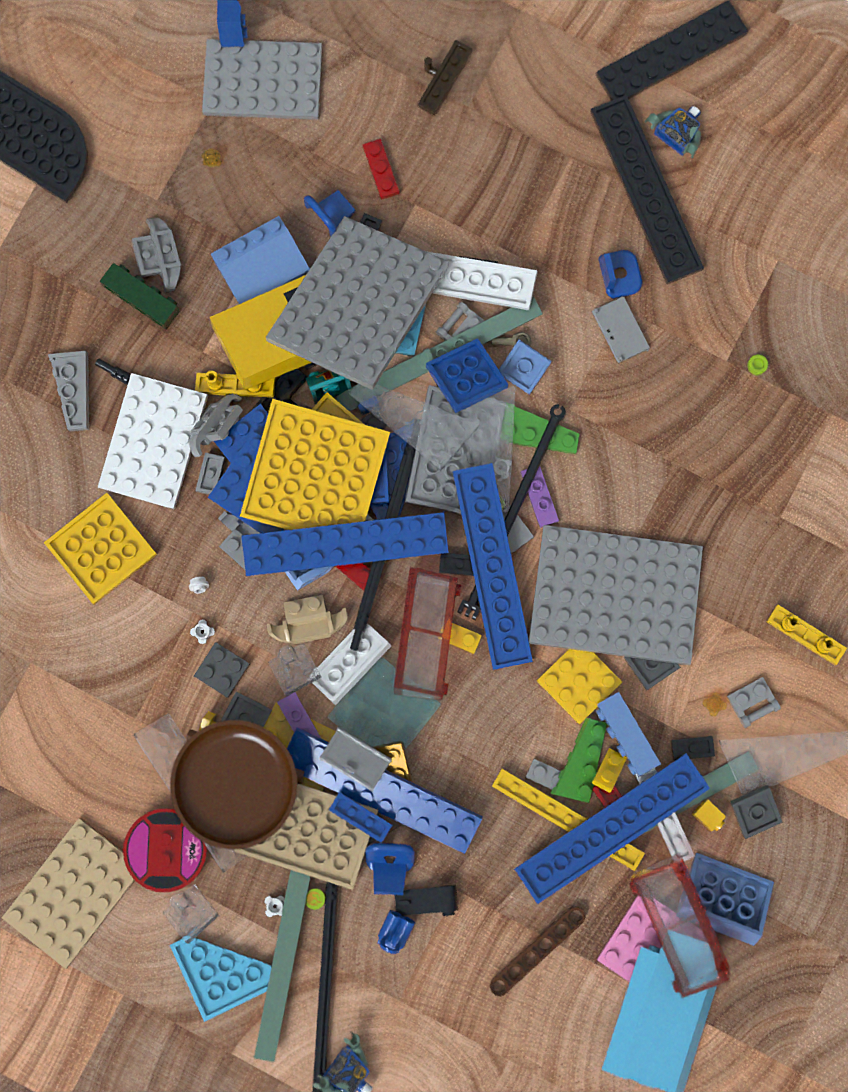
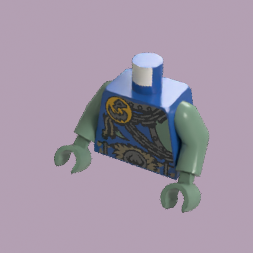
[645,106,701,158]
[313,1032,373,1092]

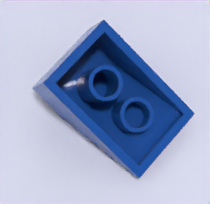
[217,0,248,47]

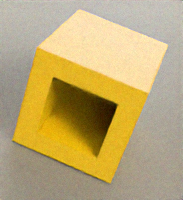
[692,799,726,832]

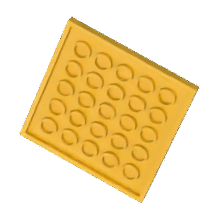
[240,399,390,530]

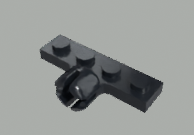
[249,369,307,413]

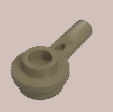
[492,332,531,347]

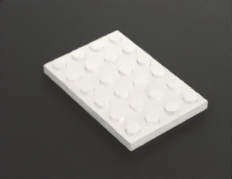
[98,373,208,509]

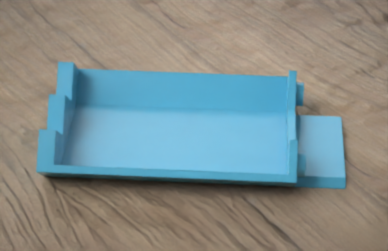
[602,929,721,1092]

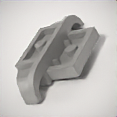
[131,217,181,292]
[189,394,243,457]
[218,511,259,570]

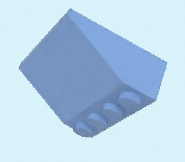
[211,216,310,304]
[676,853,774,946]

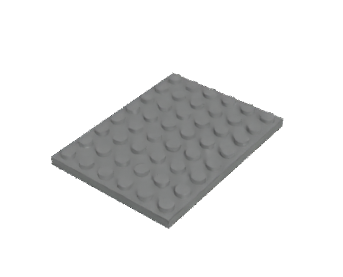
[266,216,449,390]
[529,525,703,665]

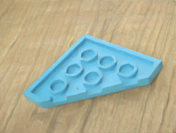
[170,935,272,1022]

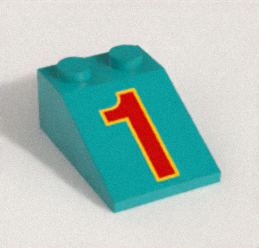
[305,369,351,404]

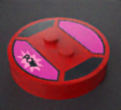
[123,808,207,893]

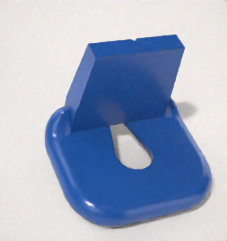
[304,190,356,237]
[598,250,642,298]
[365,843,415,895]

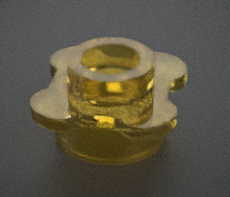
[201,149,222,167]
[702,692,727,717]

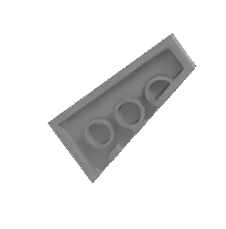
[48,351,89,431]

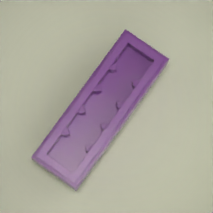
[520,466,559,528]
[277,692,322,739]

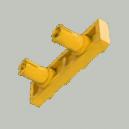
[195,370,276,397]
[766,604,847,666]

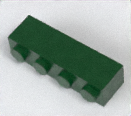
[99,263,180,330]

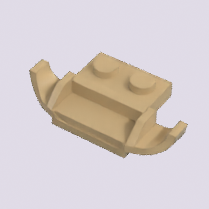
[266,595,347,645]

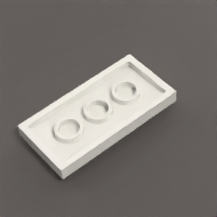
[307,623,391,705]

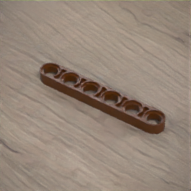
[490,906,586,996]

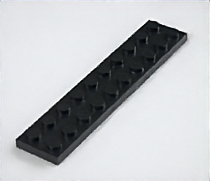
[590,95,704,284]

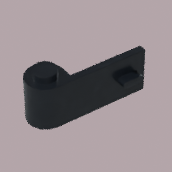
[394,885,459,916]

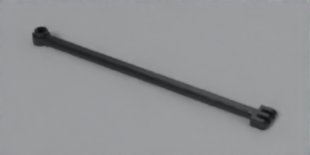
[457,404,566,621]

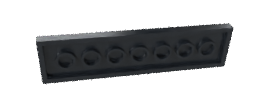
[596,0,748,101]

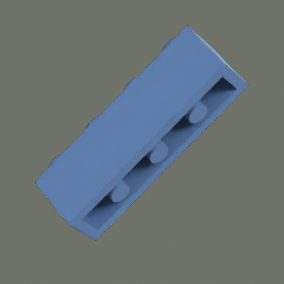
[596,692,661,777]

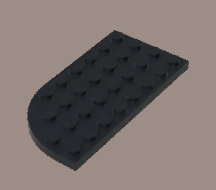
[0,71,88,203]

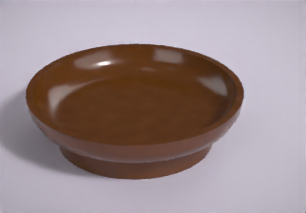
[170,720,297,849]

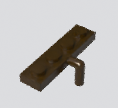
[418,40,472,116]

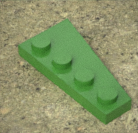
[498,402,579,454]
[551,718,607,803]

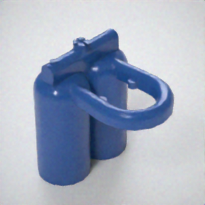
[377,910,415,954]

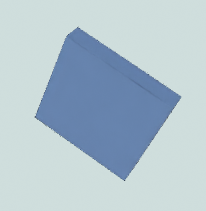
[499,339,552,395]

